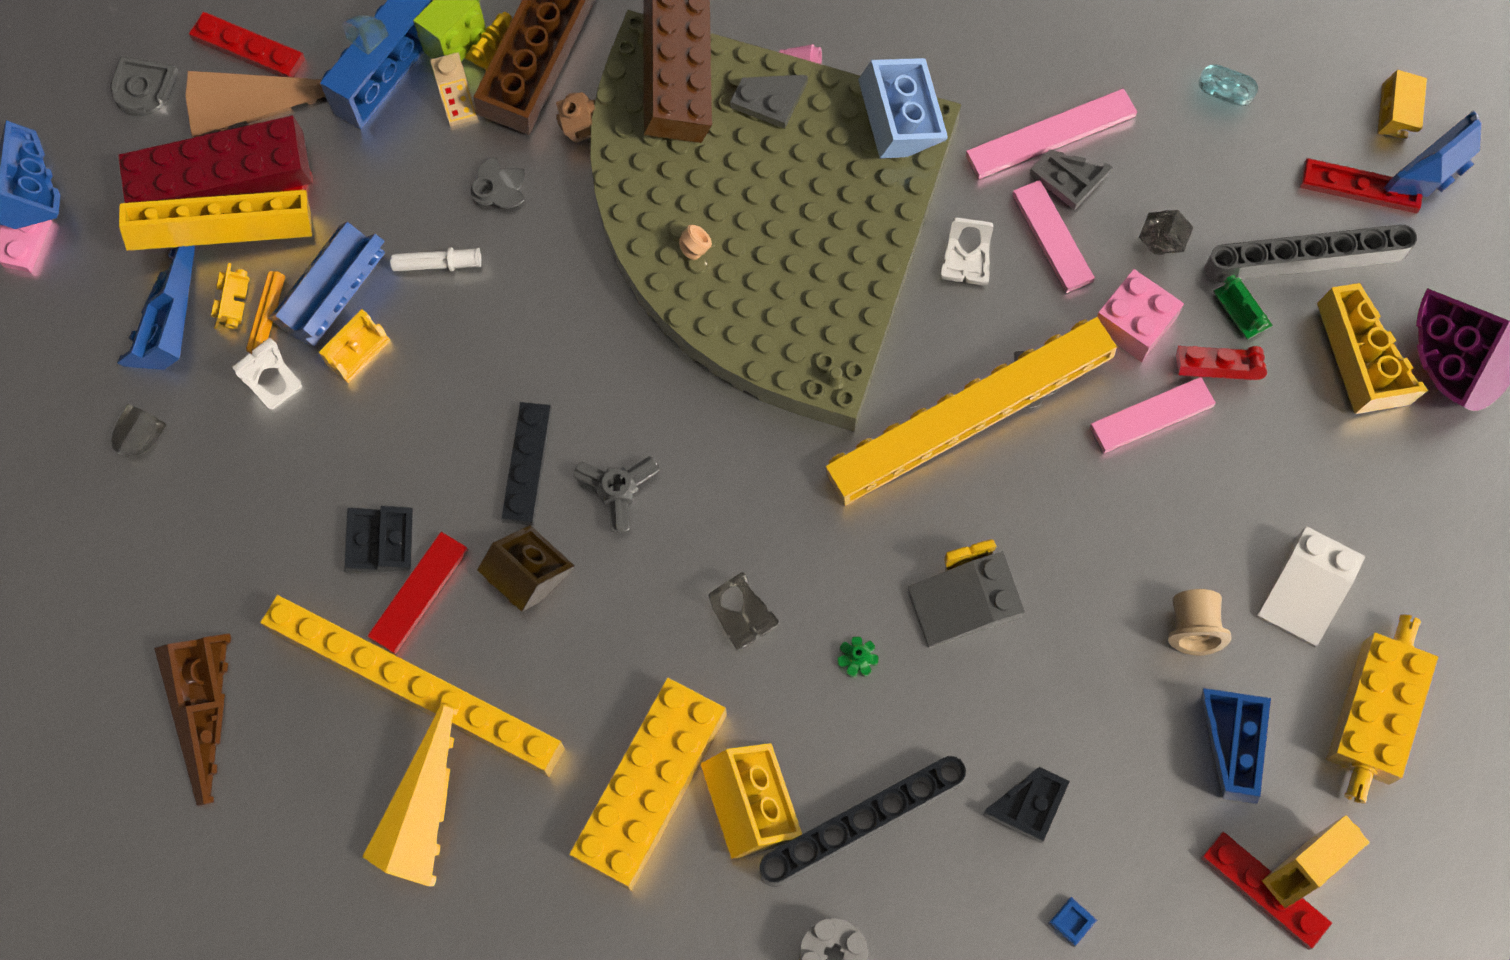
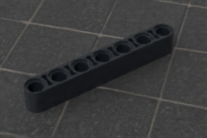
[759,756,966,887]

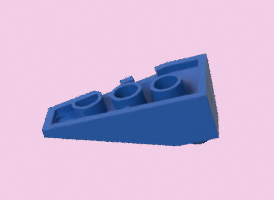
[0,120,60,229]

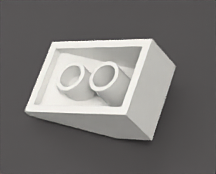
[1256,526,1366,648]

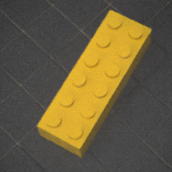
[569,678,727,891]

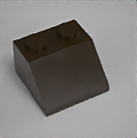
[477,525,575,612]

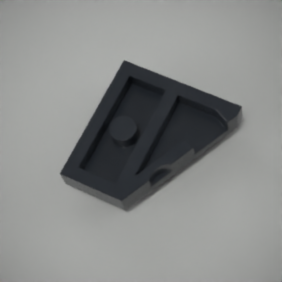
[983,767,1070,843]

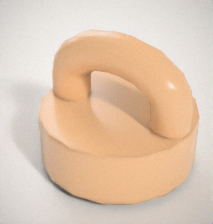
[679,225,712,260]

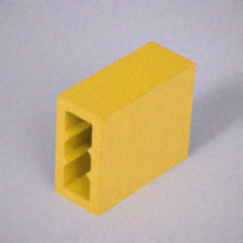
[1262,815,1370,908]

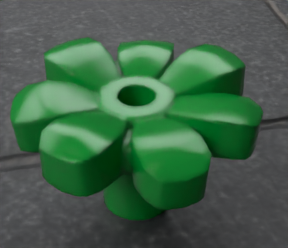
[837,637,879,678]

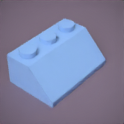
[858,58,948,158]

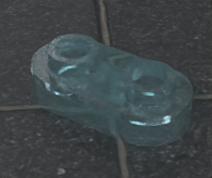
[1199,64,1258,106]

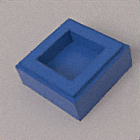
[1048,897,1097,947]

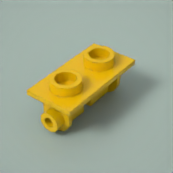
[210,263,250,329]

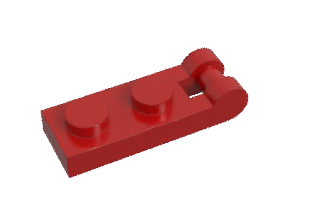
[1176,345,1267,380]

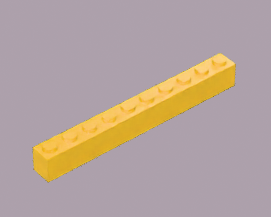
[826,317,1117,506]
[260,595,565,777]

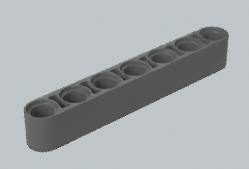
[1204,224,1417,282]

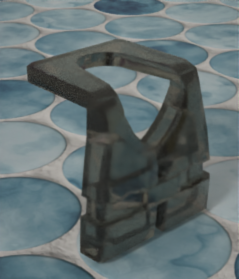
[708,572,779,651]

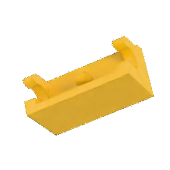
[1377,69,1427,139]
[319,309,391,383]

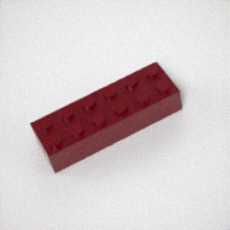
[118,115,312,203]

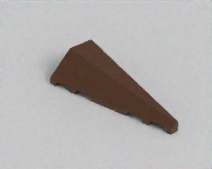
[154,633,231,806]

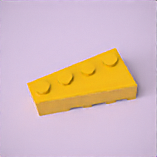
[1317,283,1428,414]

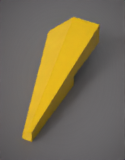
[362,704,458,886]

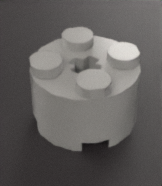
[799,918,869,960]

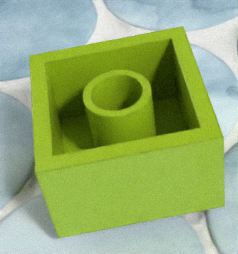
[413,0,486,62]

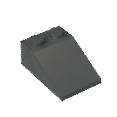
[908,551,1025,648]

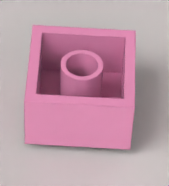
[1097,269,1184,362]

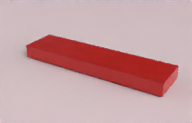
[1300,158,1423,214]
[368,532,469,655]

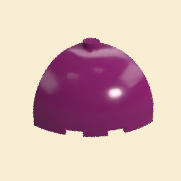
[1416,288,1510,411]

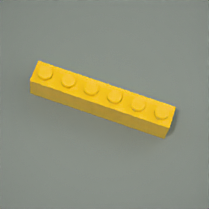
[119,190,312,251]

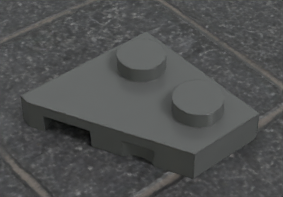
[730,75,808,129]

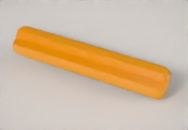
[246,271,285,354]

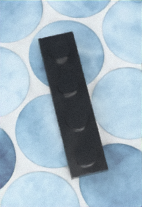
[501,402,552,526]

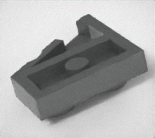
[1029,149,1113,210]

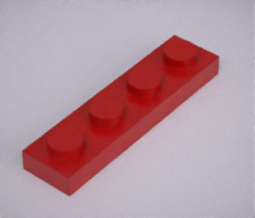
[189,11,305,77]
[1201,831,1332,950]

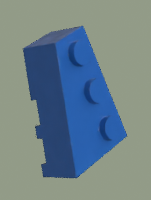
[1201,688,1271,804]

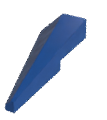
[117,245,195,370]

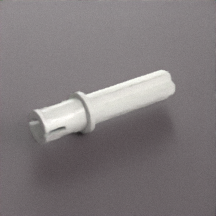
[390,247,481,271]

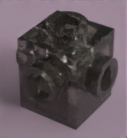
[1139,210,1194,255]

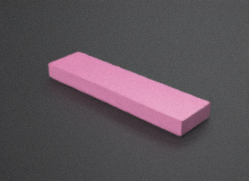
[1012,180,1095,294]
[1090,377,1216,453]

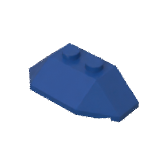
[1383,110,1482,197]

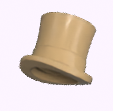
[1168,589,1232,656]

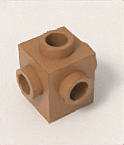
[556,92,595,143]

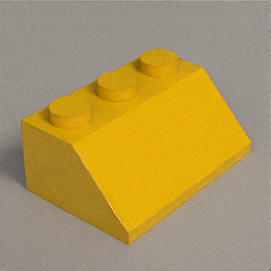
[700,743,802,859]

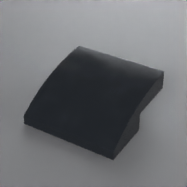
[344,506,413,572]

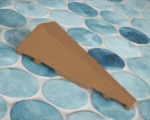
[186,71,325,138]

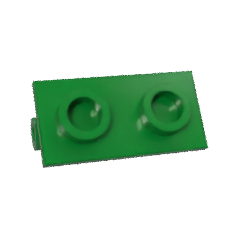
[1213,275,1273,340]

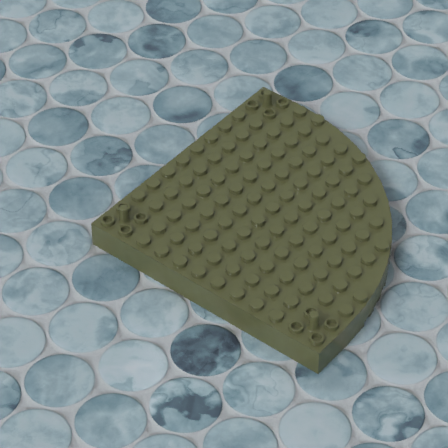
[590,9,961,432]

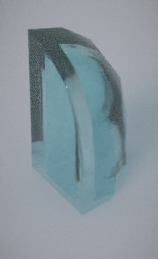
[342,15,388,55]

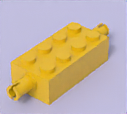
[1326,614,1438,804]

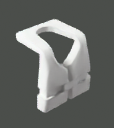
[940,218,993,286]
[232,338,302,410]

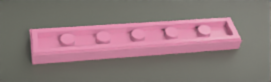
[966,88,1137,180]

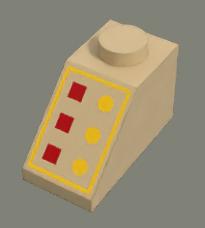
[430,52,478,127]

